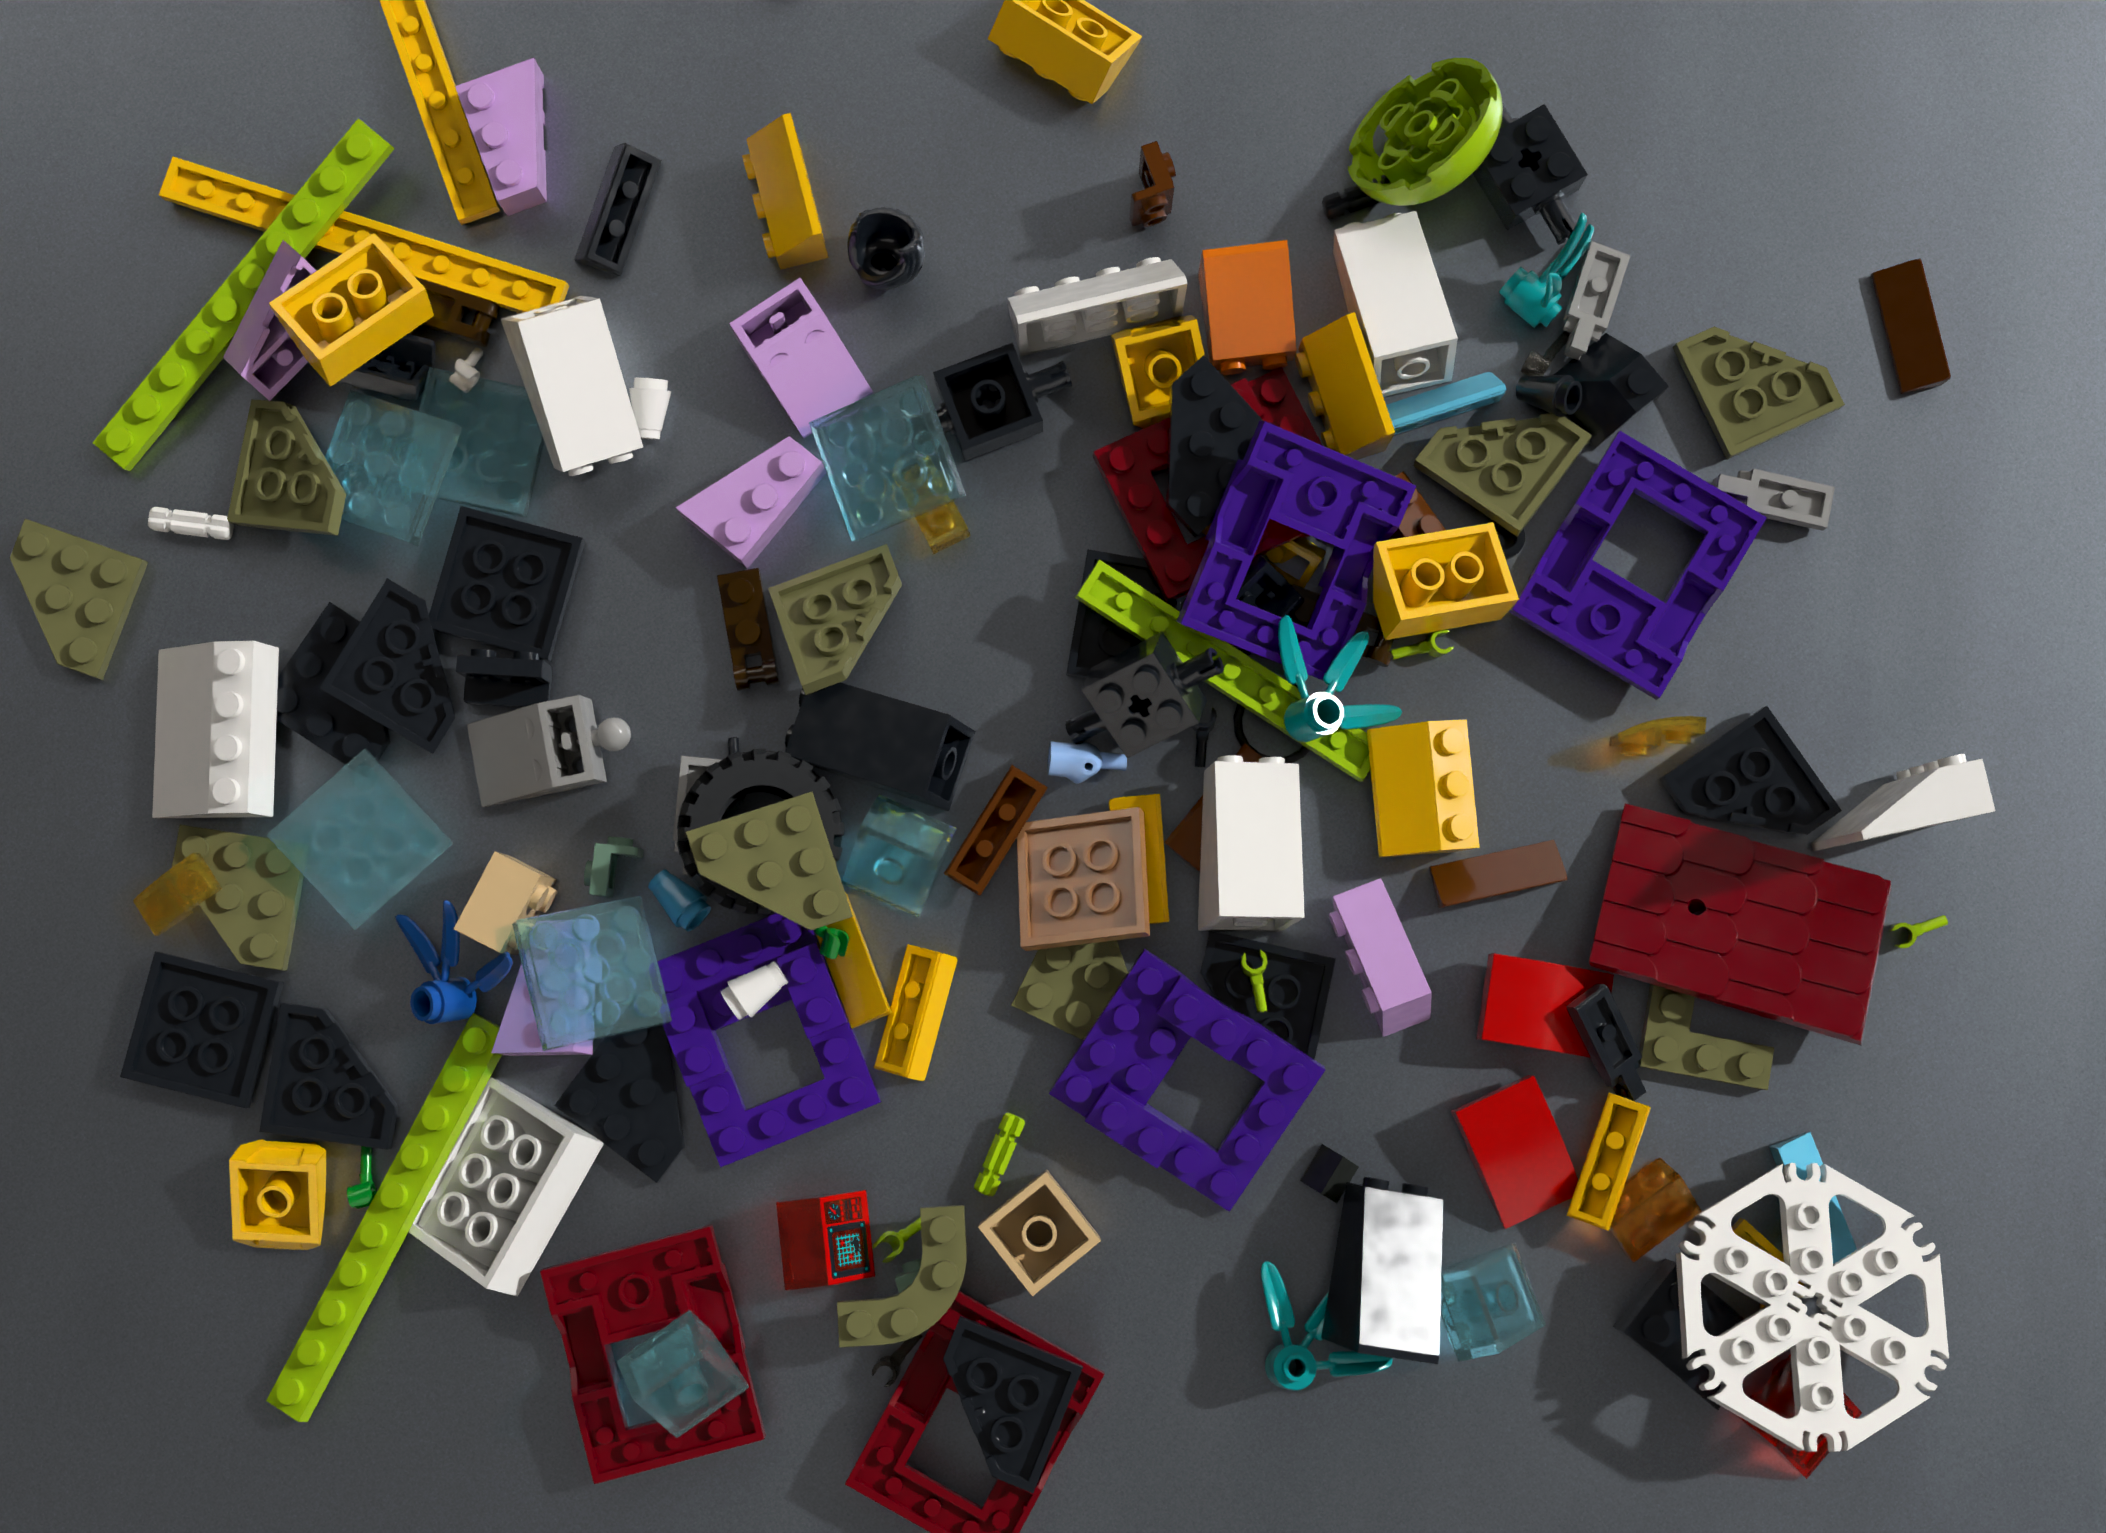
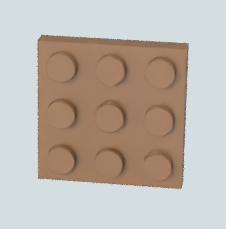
[1017,807,1150,951]

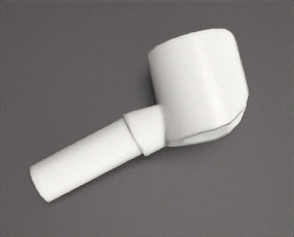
[449,348,483,393]

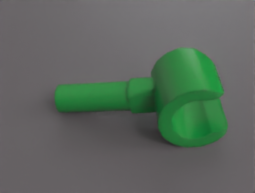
[813,926,849,959]
[347,1146,377,1209]

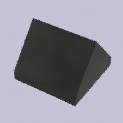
[1300,1144,1359,1203]

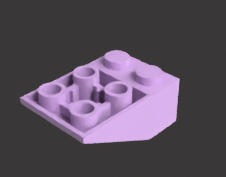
[729,278,873,439]

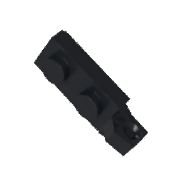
[1566,983,1646,1101]

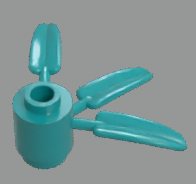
[1499,213,1594,328]
[1278,615,1403,742]
[1261,1261,1393,1390]

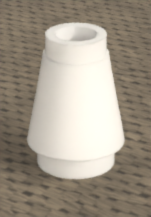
[629,378,671,439]
[721,961,788,1020]

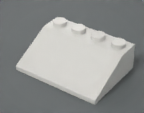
[1008,257,1187,357]
[152,641,279,818]
[1811,754,1995,851]
[409,1077,604,1297]

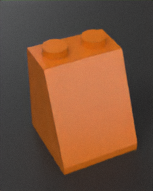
[1198,240,1297,375]

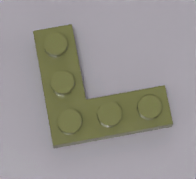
[1638,984,1774,1090]

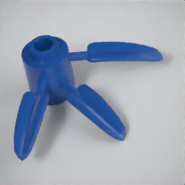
[395,900,513,1024]

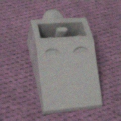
[467,695,631,807]

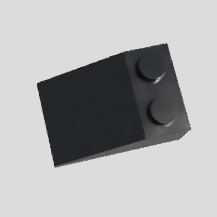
[1613,1259,1744,1410]

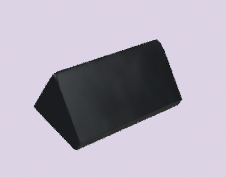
[574,143,662,276]

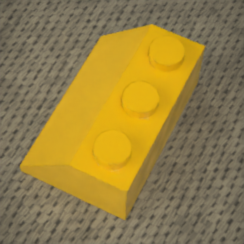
[988,0,1142,104]
[742,113,829,270]
[269,233,434,387]
[1295,312,1395,460]
[1373,523,1519,640]
[1367,719,1480,857]

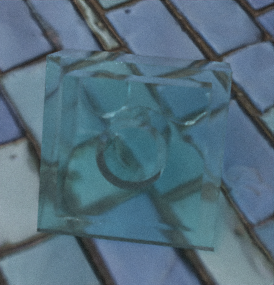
[842,794,957,918]
[1440,1243,1546,1362]
[617,1310,749,1438]

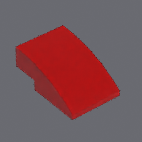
[1476,953,1614,1058]
[1451,1075,1578,1229]

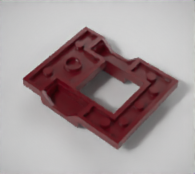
[1093,367,1323,603]
[540,1224,766,1484]
[845,1291,1105,1533]

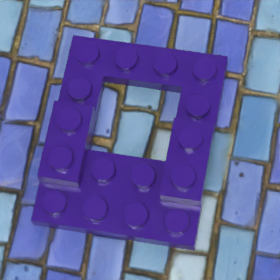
[1176,420,1416,681]
[1510,431,1767,700]
[643,913,882,1168]
[1049,949,1326,1212]

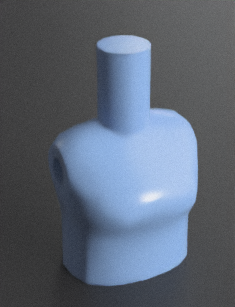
[1047,741,1127,784]

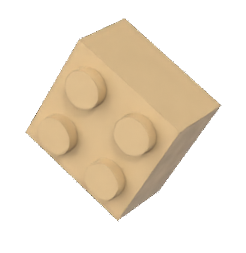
[454,851,557,955]
[978,1169,1101,1297]

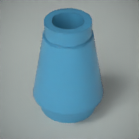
[648,869,711,932]

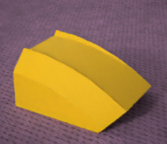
[1111,315,1205,429]
[229,1139,326,1250]

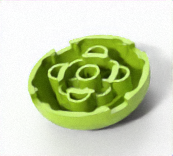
[1348,58,1503,206]

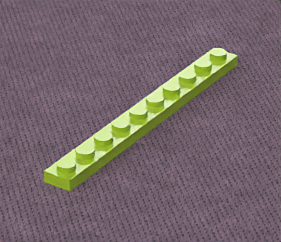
[92,118,395,471]
[266,1013,502,1422]

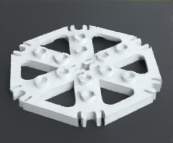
[1676,1163,1949,1452]

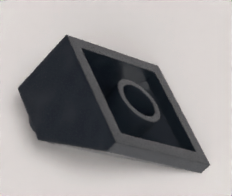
[1554,333,1669,450]

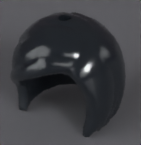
[847,207,925,290]

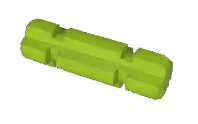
[974,1113,1025,1197]

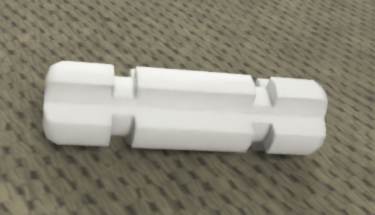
[148,507,234,540]

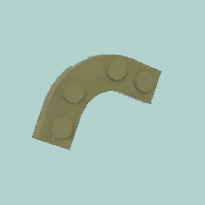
[837,1205,967,1347]

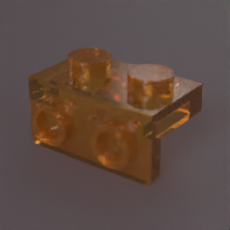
[1609,1158,1702,1263]

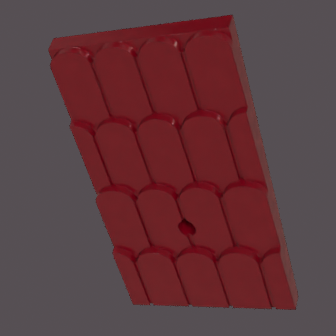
[1589,803,1892,1046]

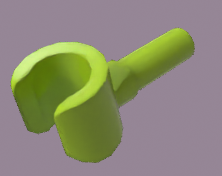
[1391,629,1454,660]
[1889,915,1948,948]
[1241,950,1267,1012]
[873,1218,921,1263]

